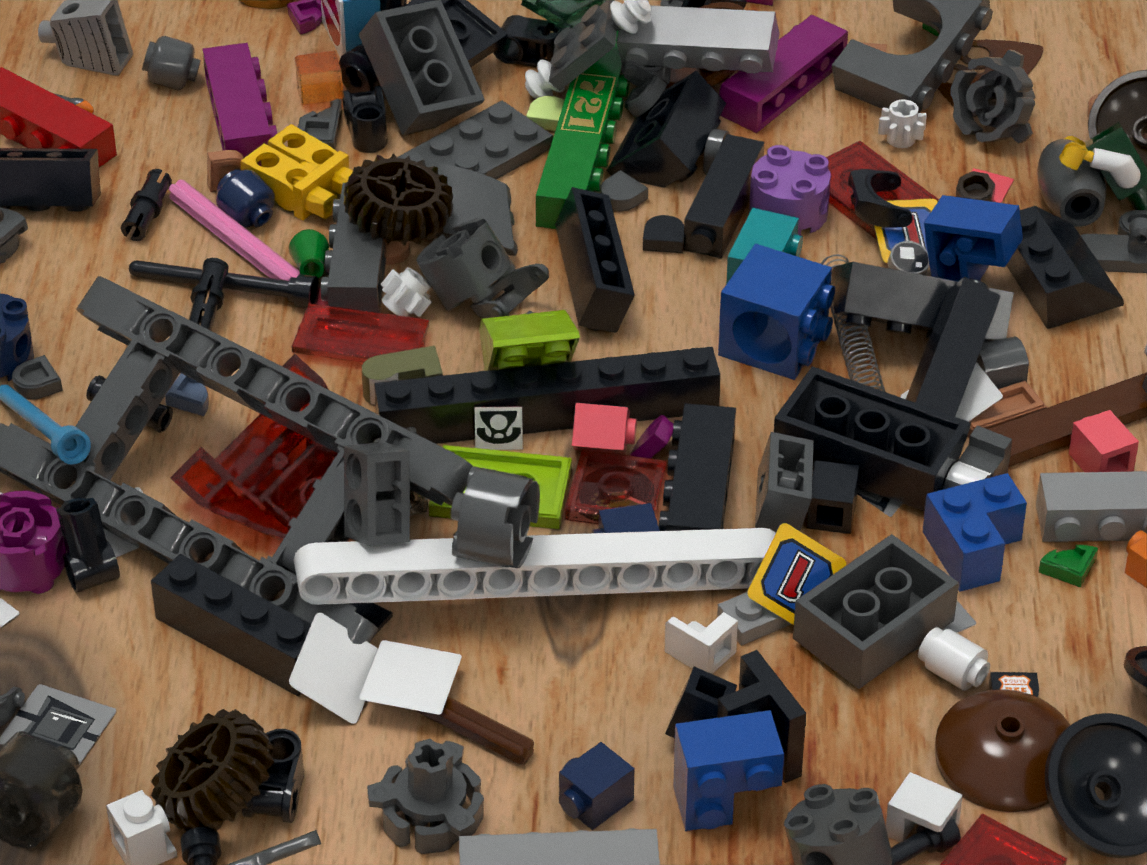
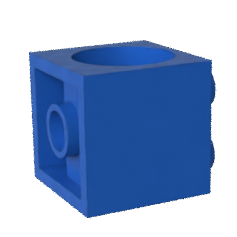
[718,243,835,380]

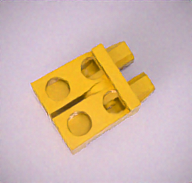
[240,124,353,221]

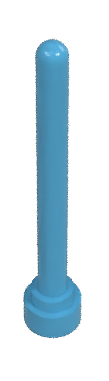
[0,385,91,464]

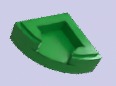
[1039,545,1098,587]

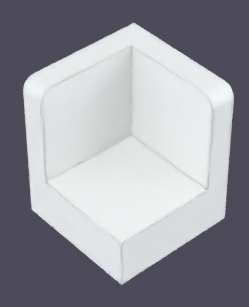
[665,612,738,674]
[886,772,962,842]

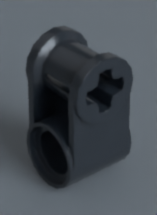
[493,15,565,67]
[342,86,387,153]
[242,729,304,823]

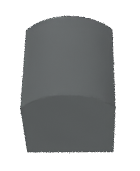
[976,336,1029,389]

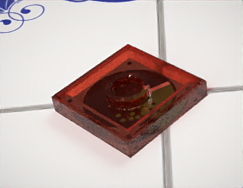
[565,449,667,525]

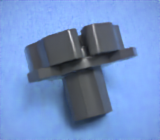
[950,50,1035,143]
[367,739,484,854]

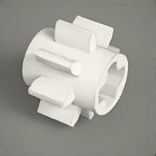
[878,100,927,148]
[381,267,432,319]

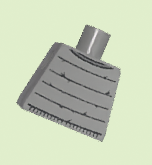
[38,0,133,75]

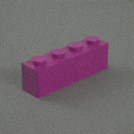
[719,14,848,133]
[202,42,277,166]

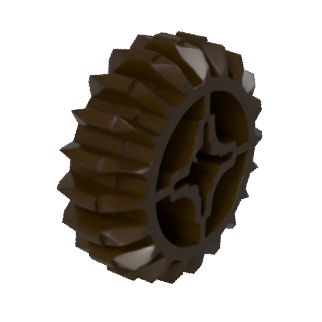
[344,154,453,247]
[151,709,274,831]

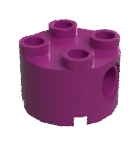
[0,491,67,594]

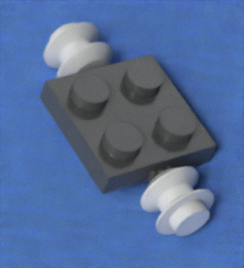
[525,0,651,99]

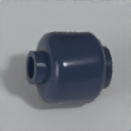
[216,170,275,228]

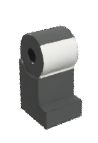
[943,425,1012,489]

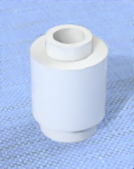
[918,627,990,691]

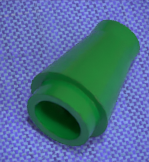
[289,229,329,279]

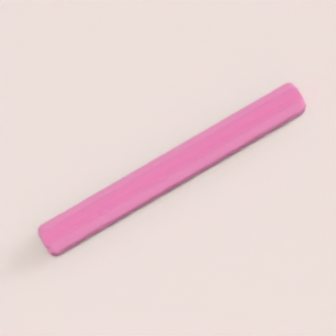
[169,180,300,281]

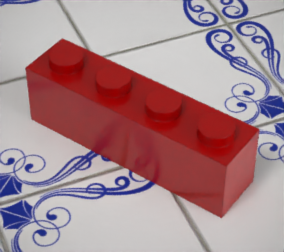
[0,67,117,168]

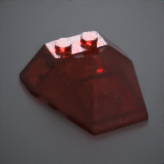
[170,354,338,541]

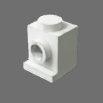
[106,790,177,865]

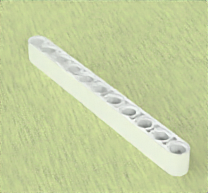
[293,528,776,605]

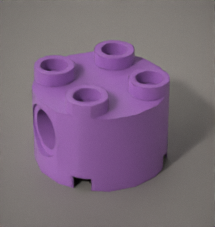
[749,145,831,235]

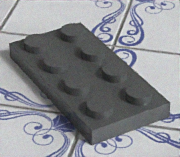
[397,100,553,179]

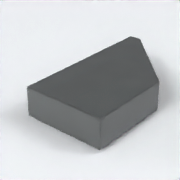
[298,99,342,150]

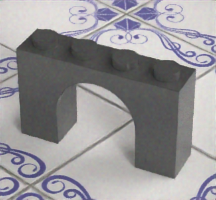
[832,0,993,113]

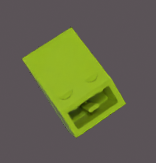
[479,310,580,371]

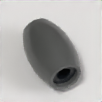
[1037,139,1106,227]

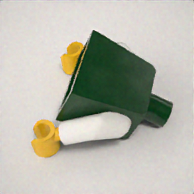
[1059,122,1147,210]

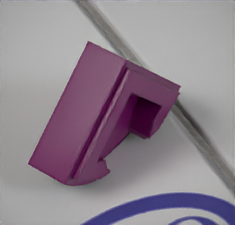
[287,0,322,35]

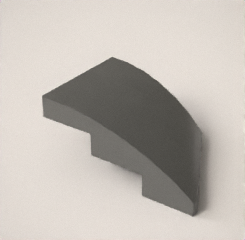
[425,162,518,255]

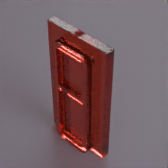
[291,303,429,363]

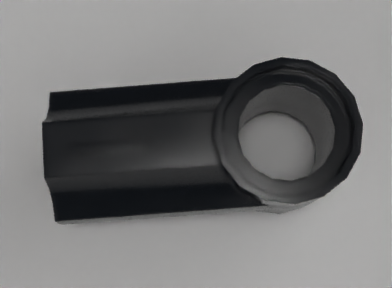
[56,497,120,593]

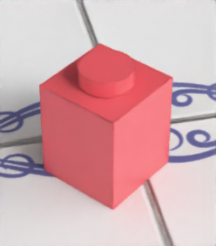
[572,403,637,454]
[1069,410,1139,472]

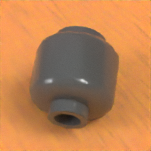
[142,36,201,90]

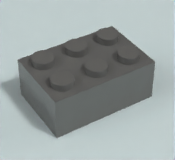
[793,534,959,689]

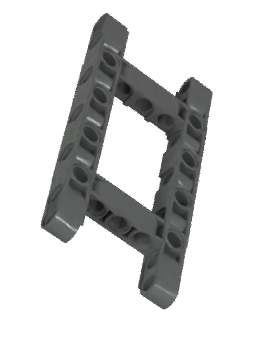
[0,276,474,644]

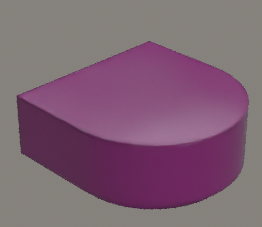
[630,415,674,464]

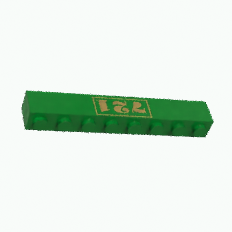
[536,31,630,229]

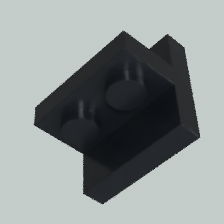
[441,0,508,67]
[717,650,806,783]

